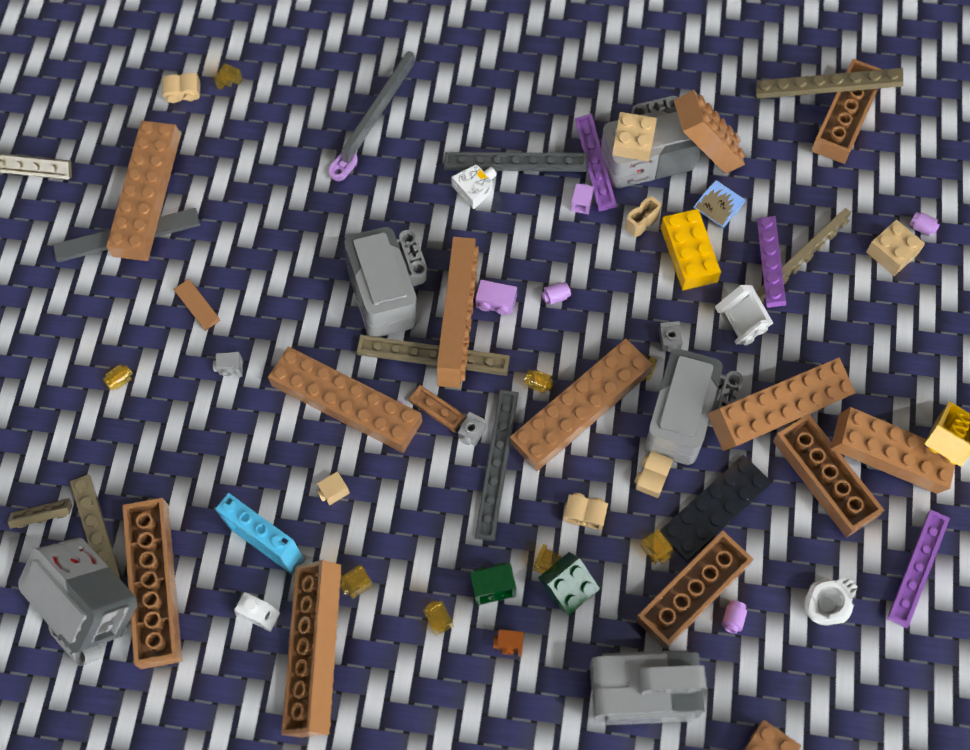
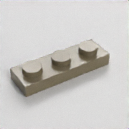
[7,498,72,529]

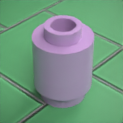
[910,212,940,236]
[542,282,571,305]
[722,600,747,634]

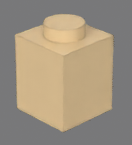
[317,471,350,506]

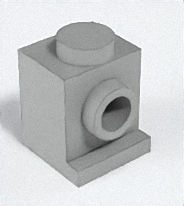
[659,321,682,352]
[213,352,243,377]
[458,412,487,446]

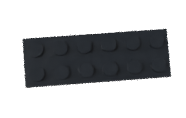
[658,455,772,562]

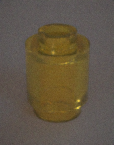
[103,364,133,391]
[524,369,554,394]

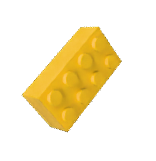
[661,209,721,291]
[925,401,970,467]

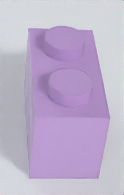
[475,280,517,315]

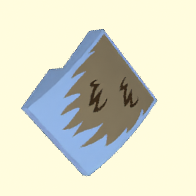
[694,180,746,229]

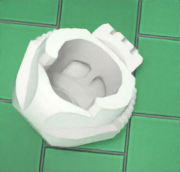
[805,578,857,625]

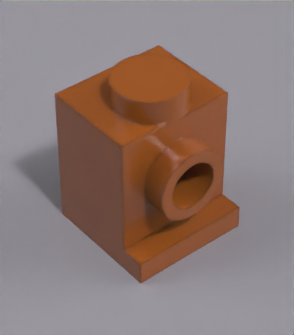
[493,630,524,657]

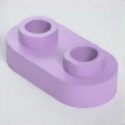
[329,152,358,181]

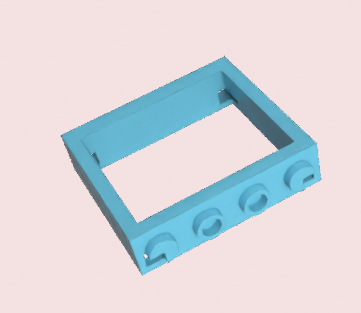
[215,493,305,575]

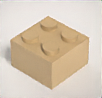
[612,112,657,162]
[866,220,925,276]

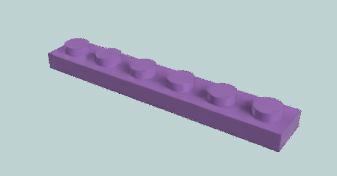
[575,113,617,212]
[757,216,786,308]
[887,510,950,628]

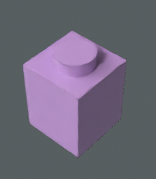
[571,183,594,214]

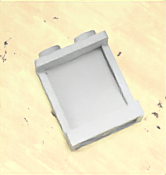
[715,285,773,345]

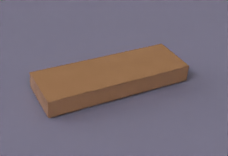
[174,279,221,331]
[408,385,466,433]

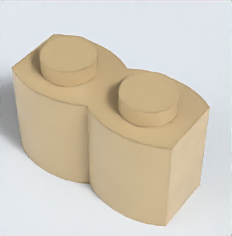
[162,73,200,103]
[625,196,662,237]
[634,451,674,498]
[563,493,608,530]

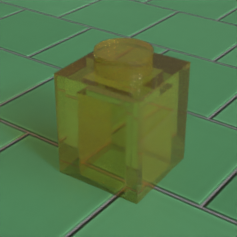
[640,529,673,565]
[340,565,373,599]
[423,600,454,636]

